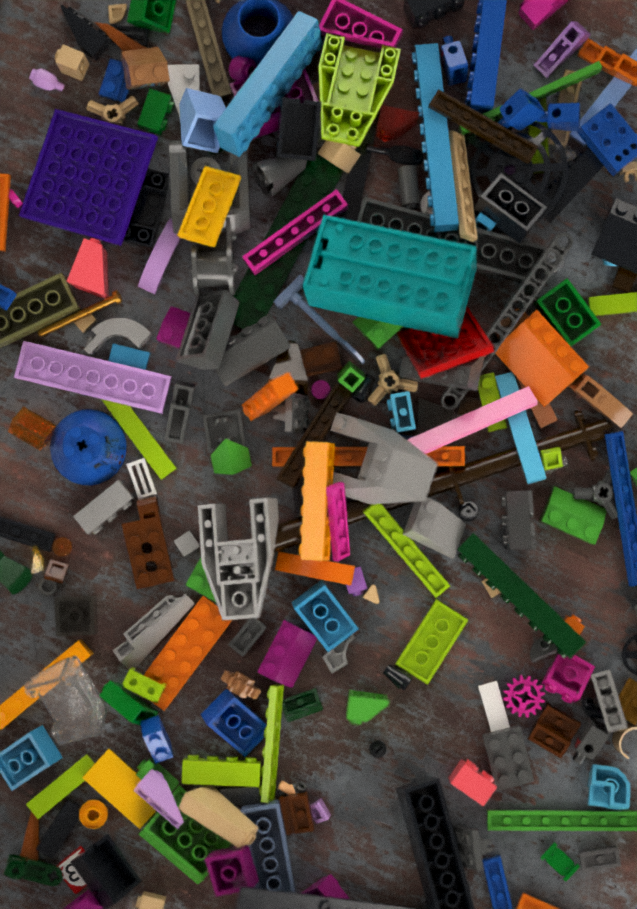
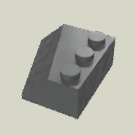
[501,490,536,550]

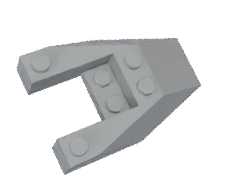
[330,412,438,505]
[198,498,279,620]

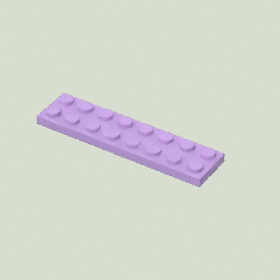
[14,341,172,414]

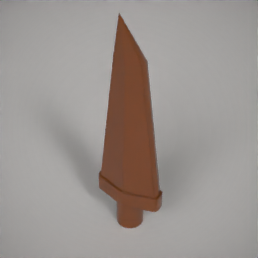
[94,22,146,51]
[20,812,39,860]

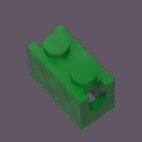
[137,89,175,136]

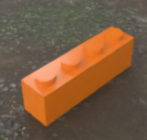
[242,372,298,421]

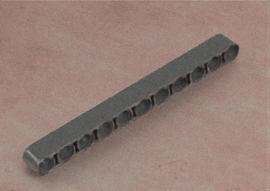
[440,232,573,410]

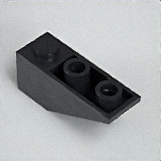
[60,5,110,61]

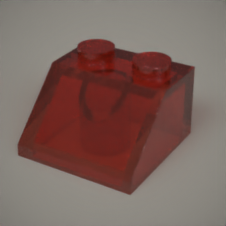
[376,105,419,142]

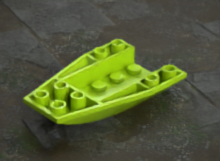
[318,33,401,147]

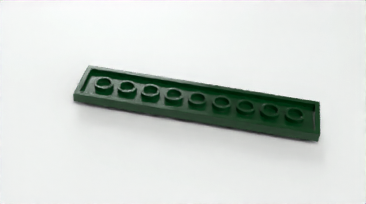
[233,154,344,330]

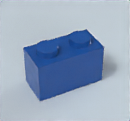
[140,715,174,764]

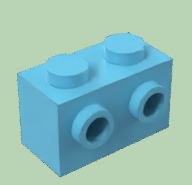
[387,391,416,433]

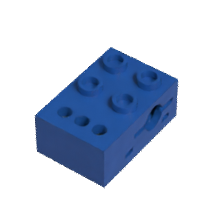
[577,103,637,176]

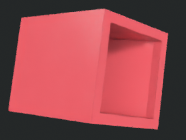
[67,237,109,299]

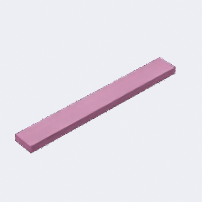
[408,386,538,454]

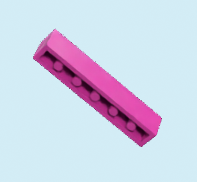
[242,189,348,276]

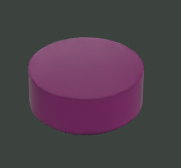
[311,380,330,400]

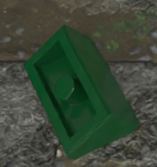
[282,688,323,722]

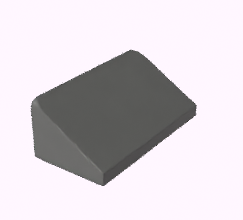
[220,786,260,806]

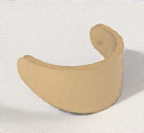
[612,723,637,759]

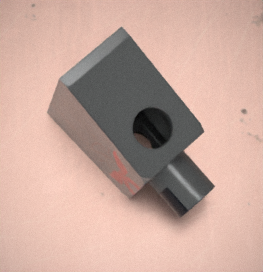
[572,717,609,765]

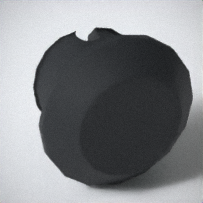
[369,740,386,758]

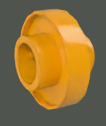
[79,799,108,829]

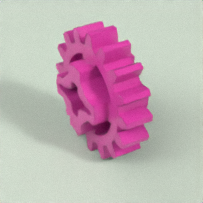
[503,675,545,718]

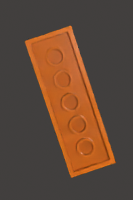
[144,595,232,711]

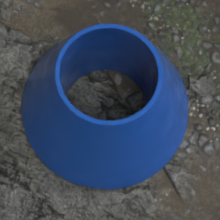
[222,0,293,66]

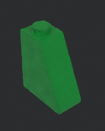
[99,680,159,726]

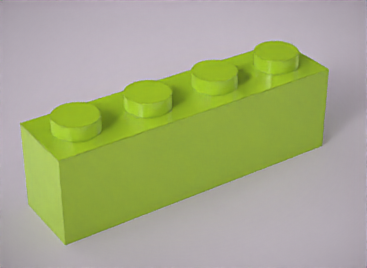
[182,755,261,787]

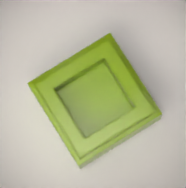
[540,447,563,471]

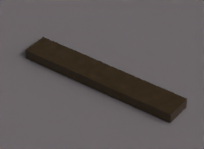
[428,89,539,164]
[277,383,352,489]

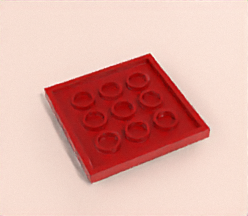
[397,306,494,379]

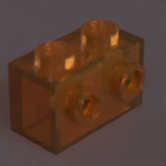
[8,406,56,451]

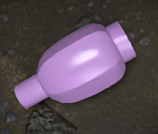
[29,68,65,91]

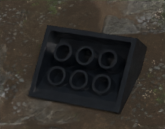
[591,198,637,274]

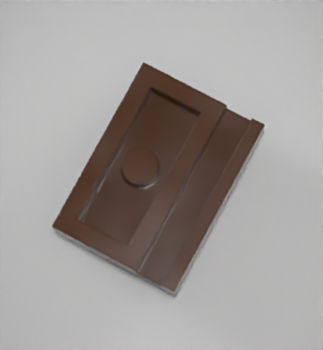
[300,341,342,377]
[279,792,315,835]

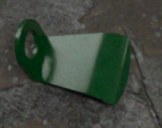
[0,551,34,595]

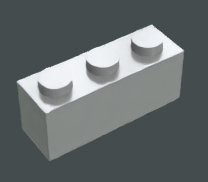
[73,480,134,535]

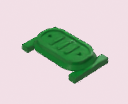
[540,842,580,882]

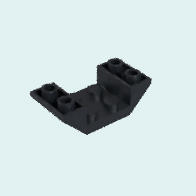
[123,169,169,248]

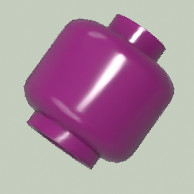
[229,56,257,83]

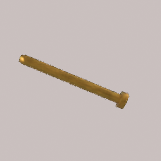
[37,290,123,337]

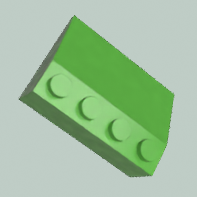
[139,785,232,885]

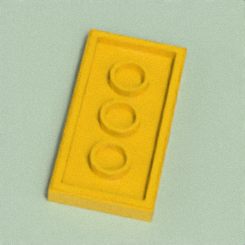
[177,166,241,248]
[82,748,156,829]

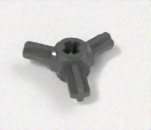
[573,467,618,519]

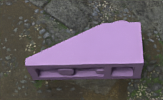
[133,769,184,829]

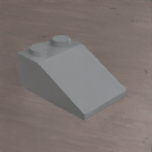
[403,497,466,559]

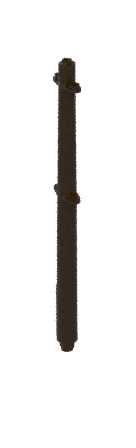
[250,410,613,553]

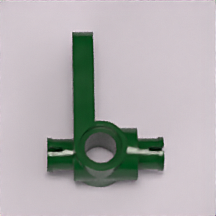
[3,854,63,886]

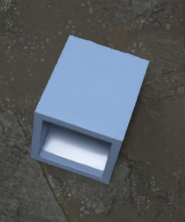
[179,88,226,153]

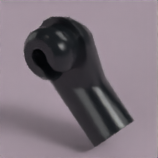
[581,697,604,719]

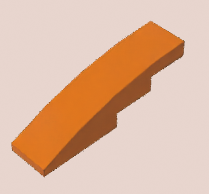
[577,38,637,87]
[275,551,355,585]

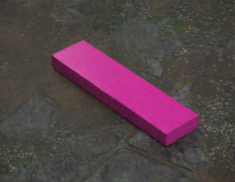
[326,482,350,562]

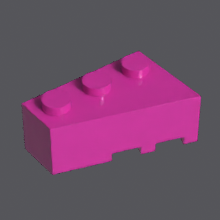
[518,0,569,30]

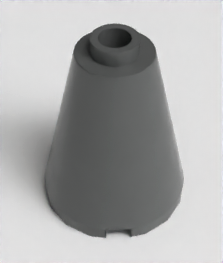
[252,157,307,198]

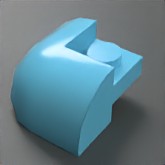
[587,764,630,810]

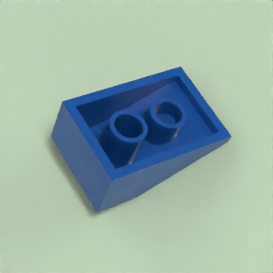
[201,688,267,757]

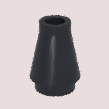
[351,374,375,403]
[383,664,413,690]

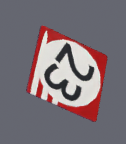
[56,846,87,894]

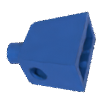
[441,36,468,86]
[497,88,546,131]
[536,103,580,131]

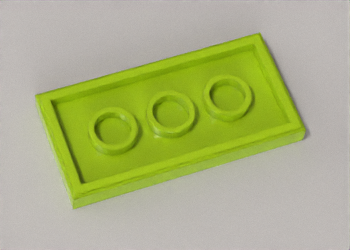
[395,599,468,685]

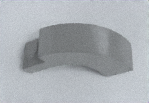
[84,318,153,356]

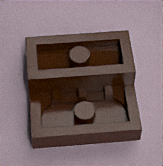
[528,703,581,758]

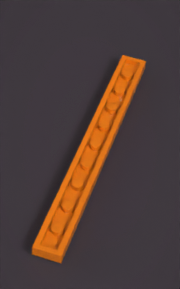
[272,446,465,467]

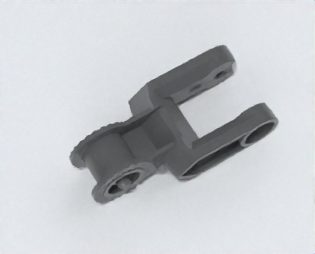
[169,140,251,297]

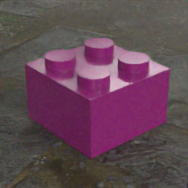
[205,845,259,896]

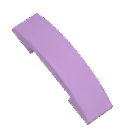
[138,218,182,295]

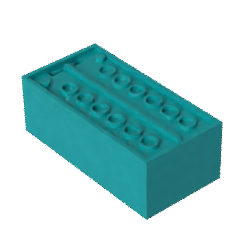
[303,215,477,339]

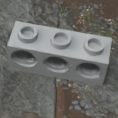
[591,670,628,733]

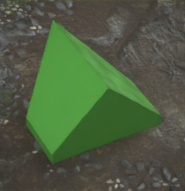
[211,438,252,475]

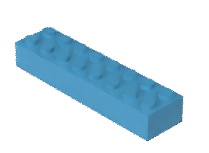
[213,11,323,157]

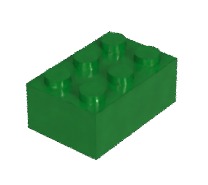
[534,278,602,347]

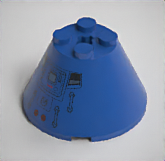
[50,409,127,486]

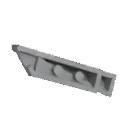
[112,594,194,669]

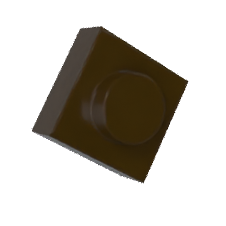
[457,396,481,416]

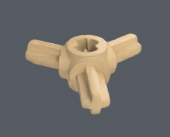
[86,96,139,126]
[368,354,418,406]

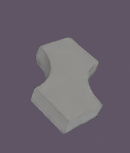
[322,634,355,673]

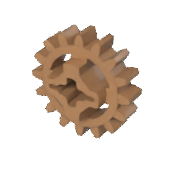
[221,670,261,700]

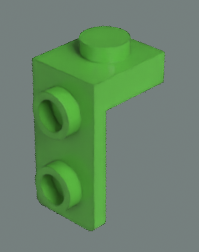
[136,757,179,792]

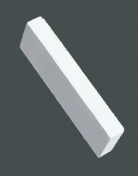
[478,681,510,732]

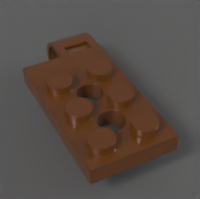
[121,496,175,589]

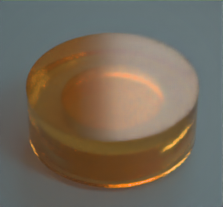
[53,537,73,557]

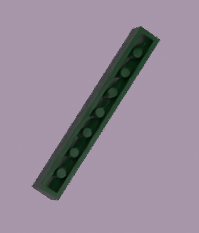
[457,533,587,659]

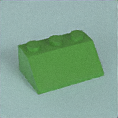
[352,317,403,351]
[539,486,607,545]
[346,690,389,725]

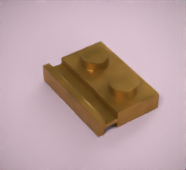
[619,677,637,725]

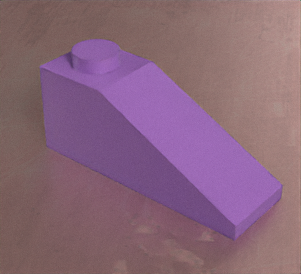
[533,21,591,78]

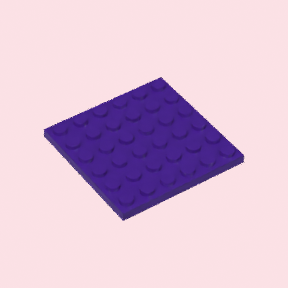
[19,109,158,246]

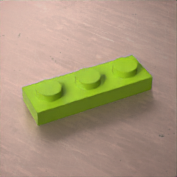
[478,372,507,433]

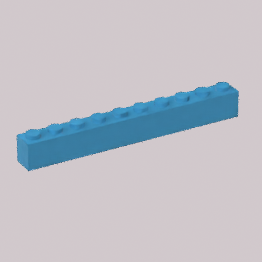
[412,43,459,232]

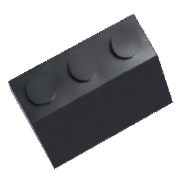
[474,174,547,243]

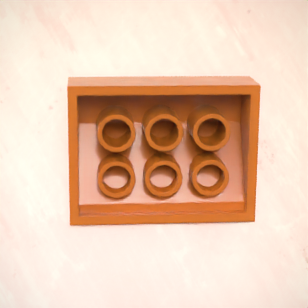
[495,310,589,407]

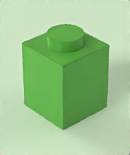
[337,360,365,393]

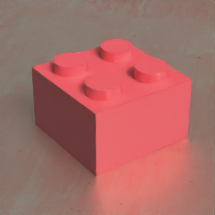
[448,759,497,806]

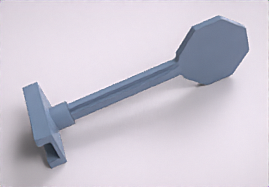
[273,275,365,365]

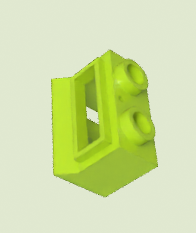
[122,667,167,703]

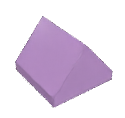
[310,798,331,824]

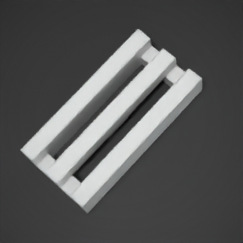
[126,458,157,500]

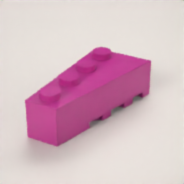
[319,0,402,49]

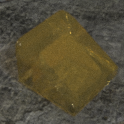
[30,546,44,575]

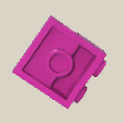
[541,653,595,703]

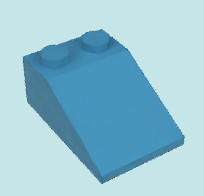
[291,580,359,652]
[0,725,63,791]

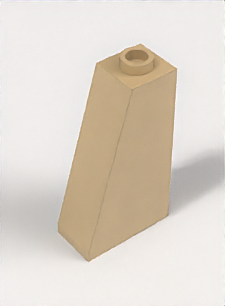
[178,785,258,848]

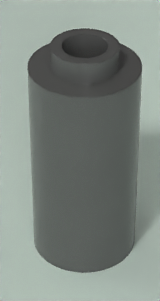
[397,165,421,210]

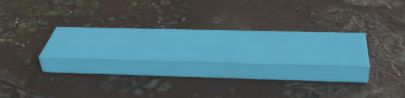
[495,372,547,484]

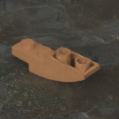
[568,373,633,429]

